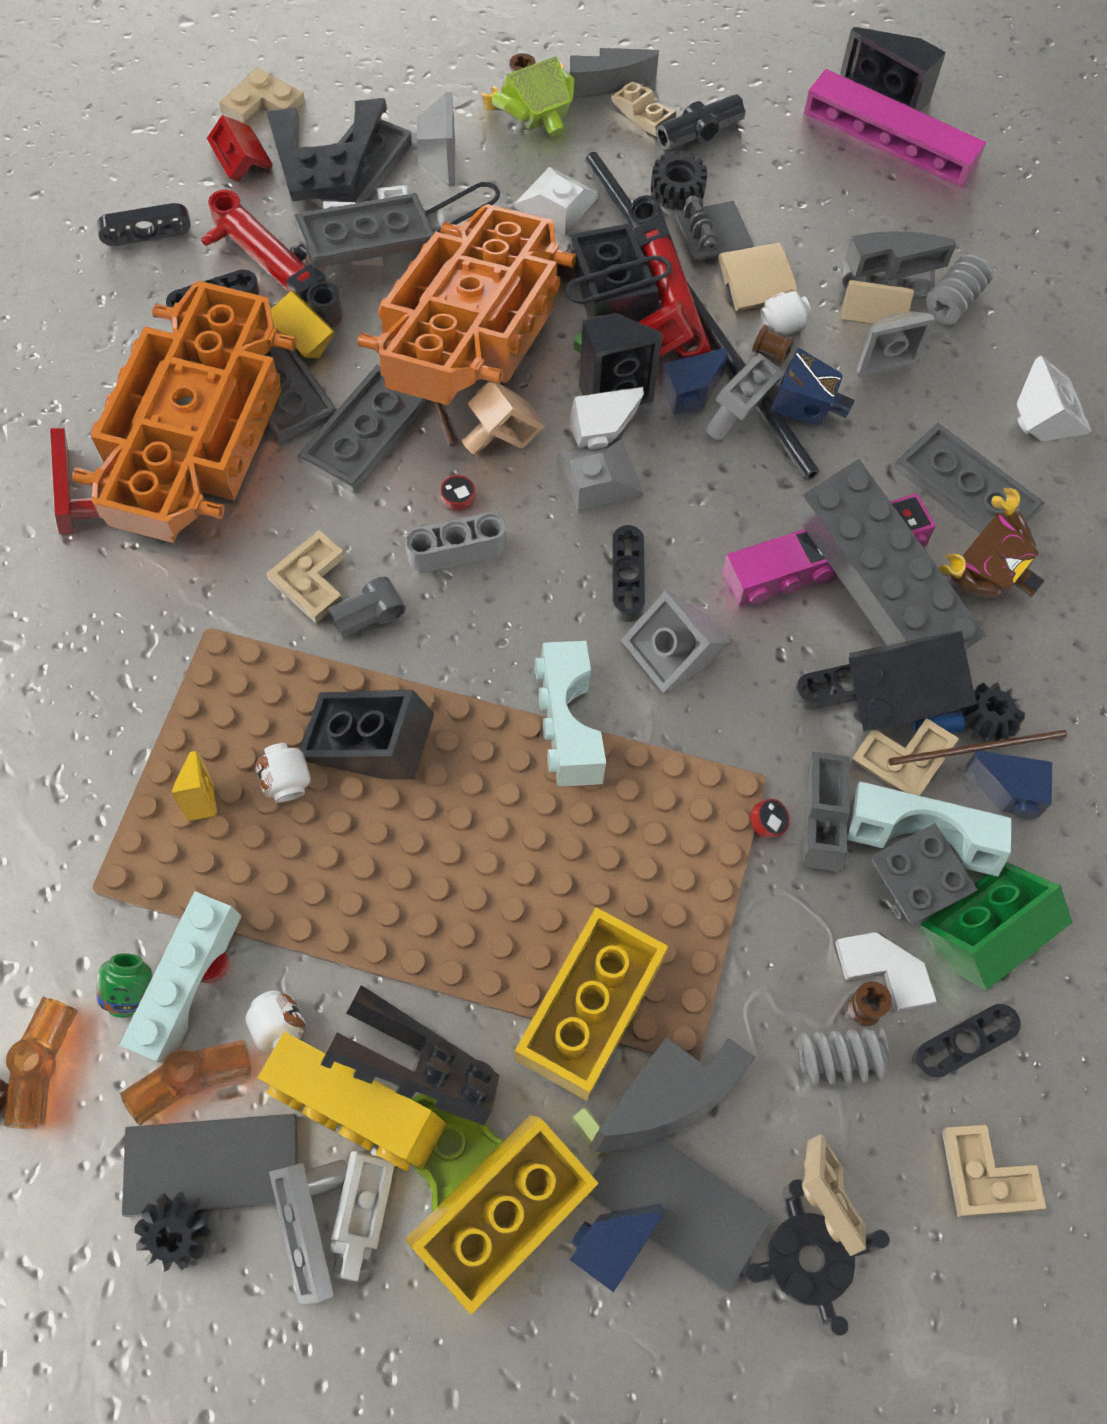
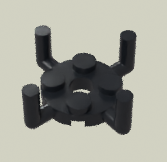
[740,1179,890,1337]

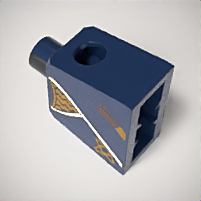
[770,348,855,426]

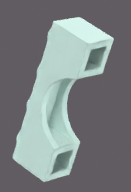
[535,641,606,787]
[847,781,1011,876]
[119,891,242,1066]

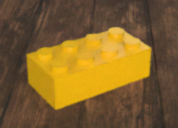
[515,907,668,1102]
[258,1032,447,1172]
[404,1115,599,1315]

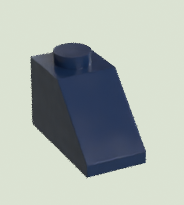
[660,348,728,415]
[966,750,1052,819]
[570,1204,666,1292]

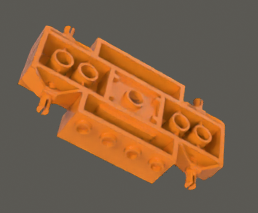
[358,204,576,405]
[72,281,297,543]

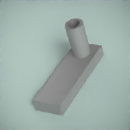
[706,353,785,440]
[269,1160,348,1304]

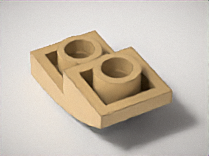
[612,81,676,137]

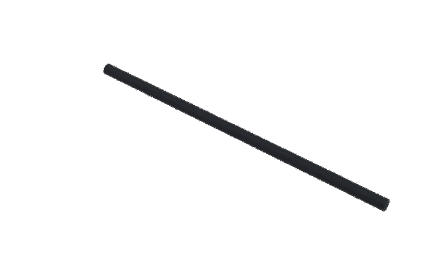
[585,152,820,481]

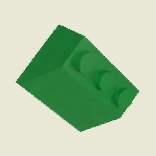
[920,862,1073,990]

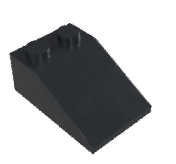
[840,27,946,111]
[569,223,658,322]
[848,630,976,732]
[300,690,435,779]

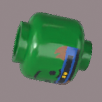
[96,953,152,1018]

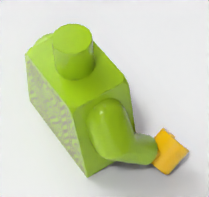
[481,56,575,138]

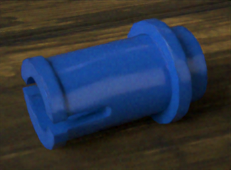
[914,709,965,734]

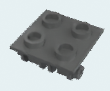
[675,196,754,261]
[870,823,977,926]

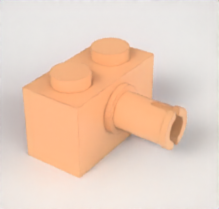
[462,381,546,456]

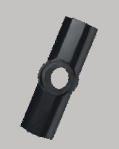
[656,94,746,151]

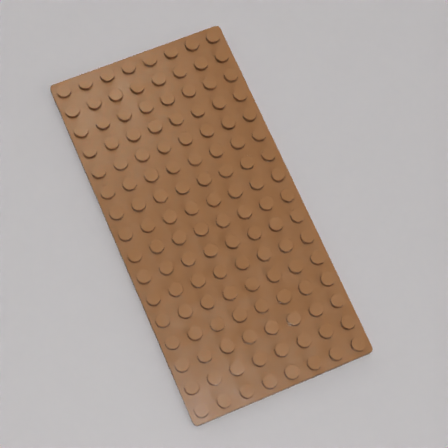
[93,628,766,1061]

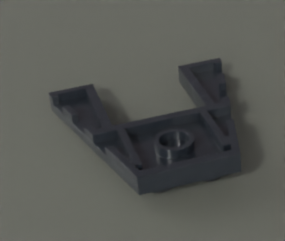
[267,98,387,202]
[320,985,499,1125]

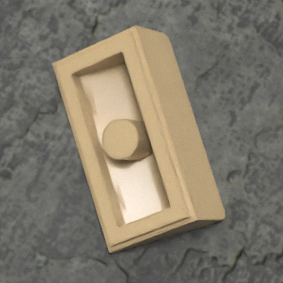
[842,280,914,324]

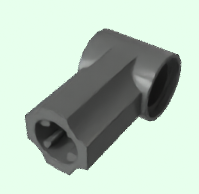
[328,577,406,638]

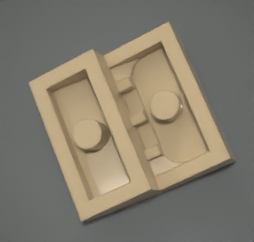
[718,242,799,312]

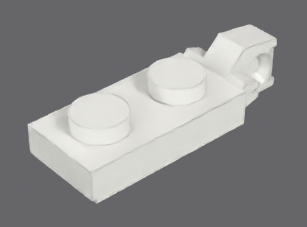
[330,1151,395,1281]

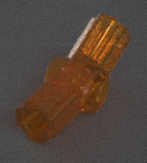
[4,997,78,1129]
[119,1040,251,1126]

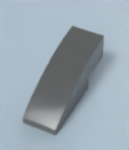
[569,48,659,96]
[845,231,956,281]
[802,752,850,872]

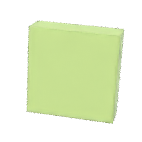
[572,1107,603,1157]

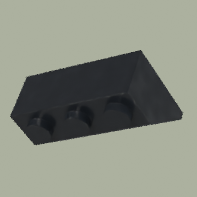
[579,313,662,405]

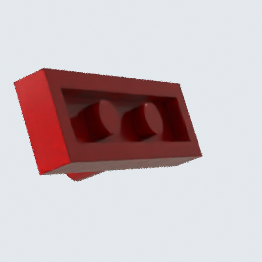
[50,428,100,534]

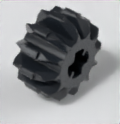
[959,682,1026,743]
[134,1191,212,1272]

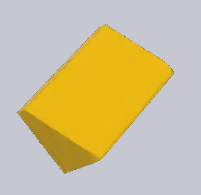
[271,291,335,359]
[172,751,217,821]

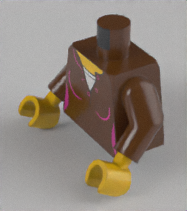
[938,488,1045,599]

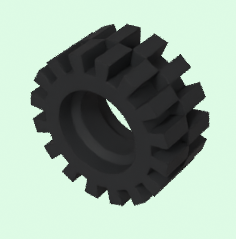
[650,151,708,210]

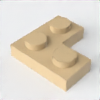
[219,68,305,124]
[266,530,345,624]
[852,718,959,796]
[942,1124,1046,1217]
[802,1134,866,1256]

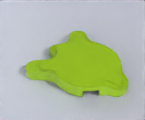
[412,1094,504,1212]

